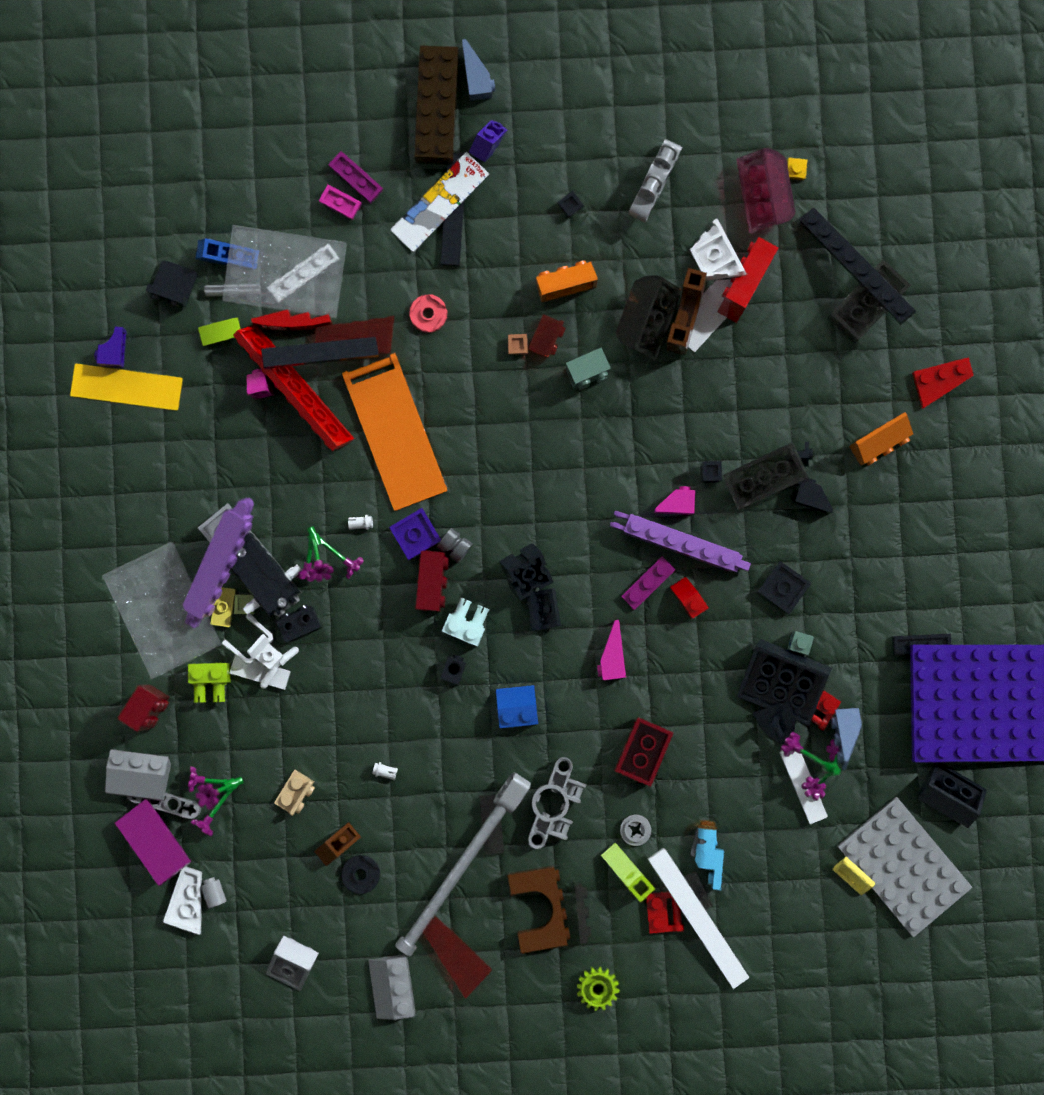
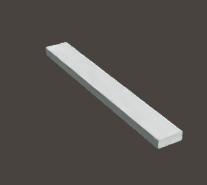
[648,848,749,989]

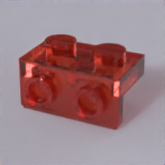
[528,314,566,359]

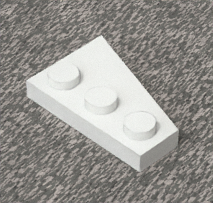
[163,866,202,935]

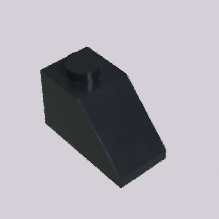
[793,478,833,514]

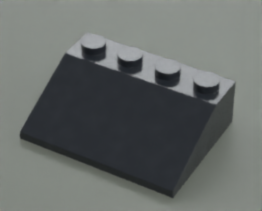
[737,639,832,726]

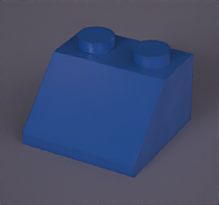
[496,685,538,728]

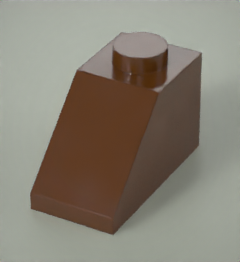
[314,822,361,866]

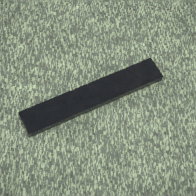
[441,153,465,266]
[261,337,379,369]

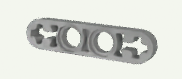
[127,792,201,819]

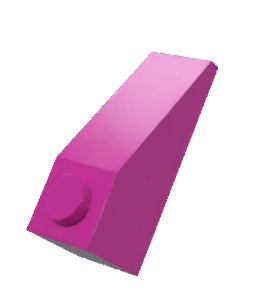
[597,620,626,680]

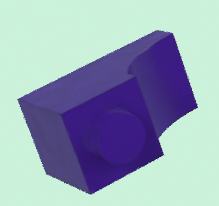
[94,327,127,368]

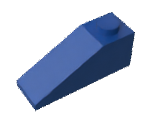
[195,238,259,270]

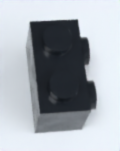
[276,604,323,643]

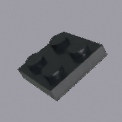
[758,561,811,615]

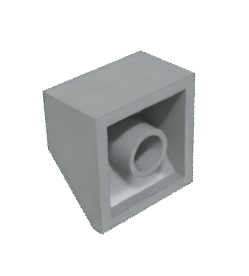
[266,936,318,991]

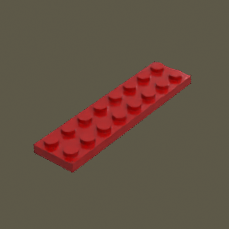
[233,325,355,451]

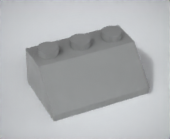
[105,750,171,801]
[369,954,415,1019]

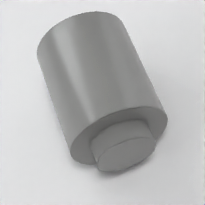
[201,877,227,908]

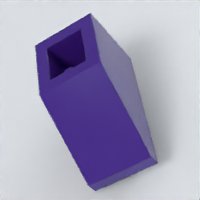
[469,120,507,162]

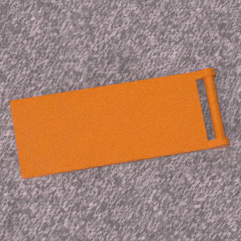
[342,353,447,511]

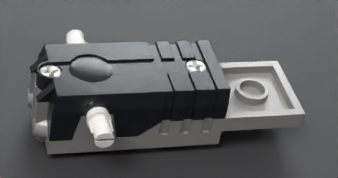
[198,503,302,617]

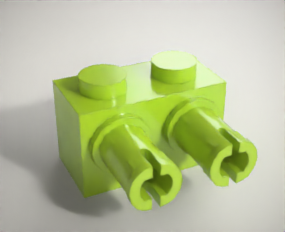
[188,663,231,703]

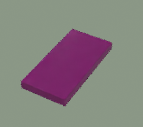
[115,799,191,886]

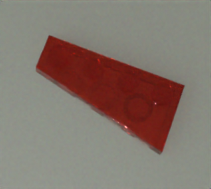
[315,316,395,354]
[423,916,492,999]

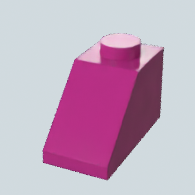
[247,369,274,399]
[654,486,695,515]

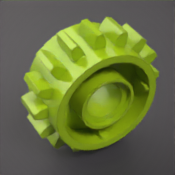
[577,966,619,1011]

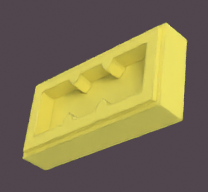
[210,587,236,627]
[832,857,875,896]

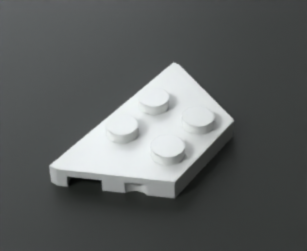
[691,219,747,281]

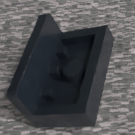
[526,588,561,631]

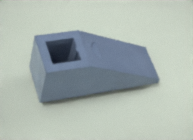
[831,708,862,770]

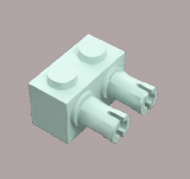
[442,597,489,646]

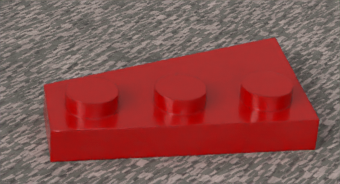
[912,357,974,409]

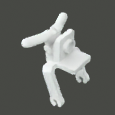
[222,613,299,689]

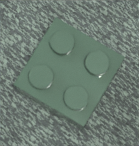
[565,348,611,390]

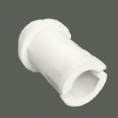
[348,515,373,530]
[372,762,398,780]

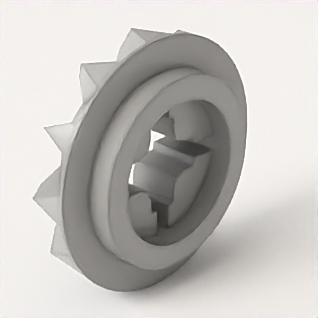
[620,814,651,846]

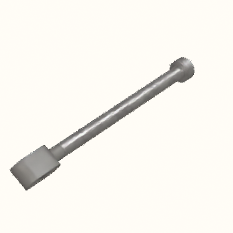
[395,772,531,956]

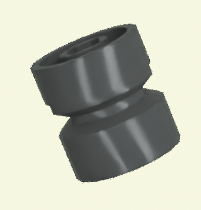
[437,528,473,563]

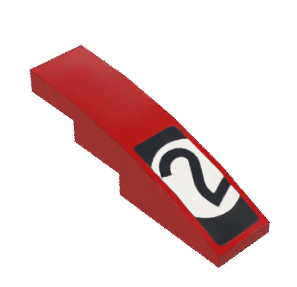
[251,309,332,330]

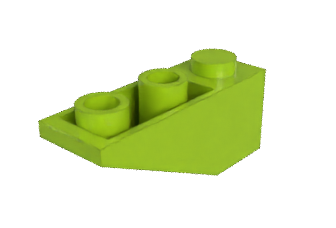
[601,843,655,902]

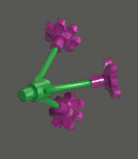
[296,526,364,582]
[781,732,840,801]
[188,766,243,837]

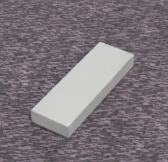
[230,655,291,690]

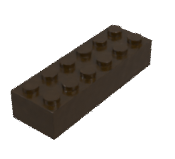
[415,45,459,164]

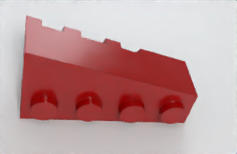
[717,237,778,323]

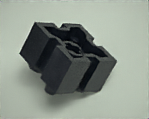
[499,543,554,601]

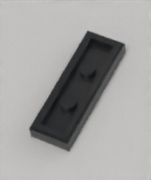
[892,633,952,656]

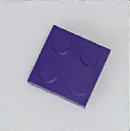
[389,508,441,560]

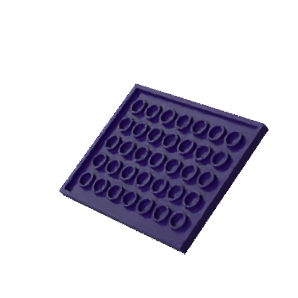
[910,645,1044,762]

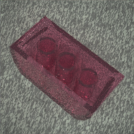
[736,148,796,233]

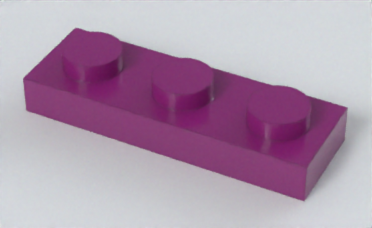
[328,151,383,204]
[621,557,675,610]

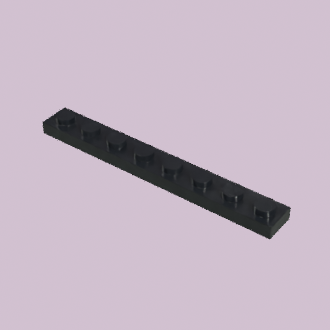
[799,207,916,325]

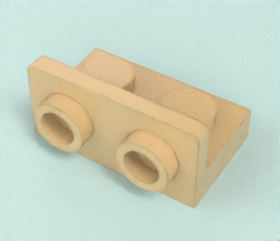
[274,770,315,816]

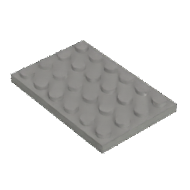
[837,797,973,937]

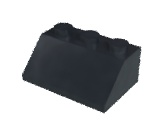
[917,762,987,828]

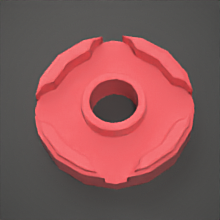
[410,295,447,333]

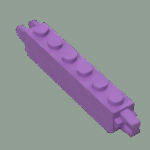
[183,498,254,628]
[610,511,751,572]

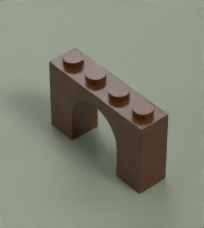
[667,268,707,356]
[508,865,570,953]

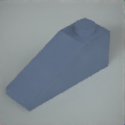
[462,39,495,101]

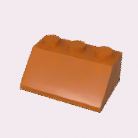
[536,261,598,302]
[849,412,913,466]

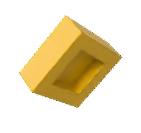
[786,158,807,180]

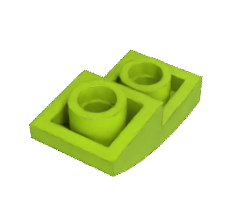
[198,317,241,346]

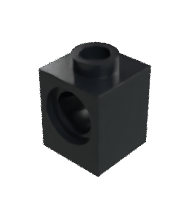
[700,461,722,483]
[440,654,467,685]

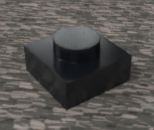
[558,191,584,218]

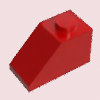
[670,577,709,619]

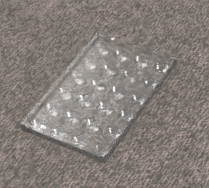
[222,225,347,318]
[102,541,222,679]

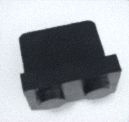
[146,260,198,308]

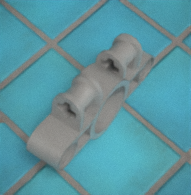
[628,139,682,223]
[528,757,587,849]

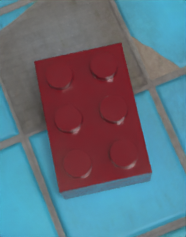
[416,551,449,612]
[118,685,170,731]
[614,717,674,787]

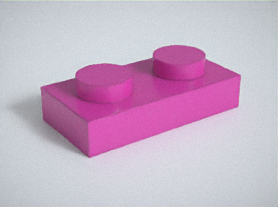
[319,185,362,220]

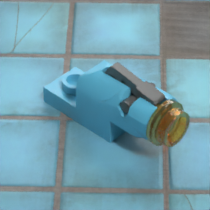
[690,820,724,890]

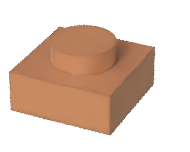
[508,334,528,355]

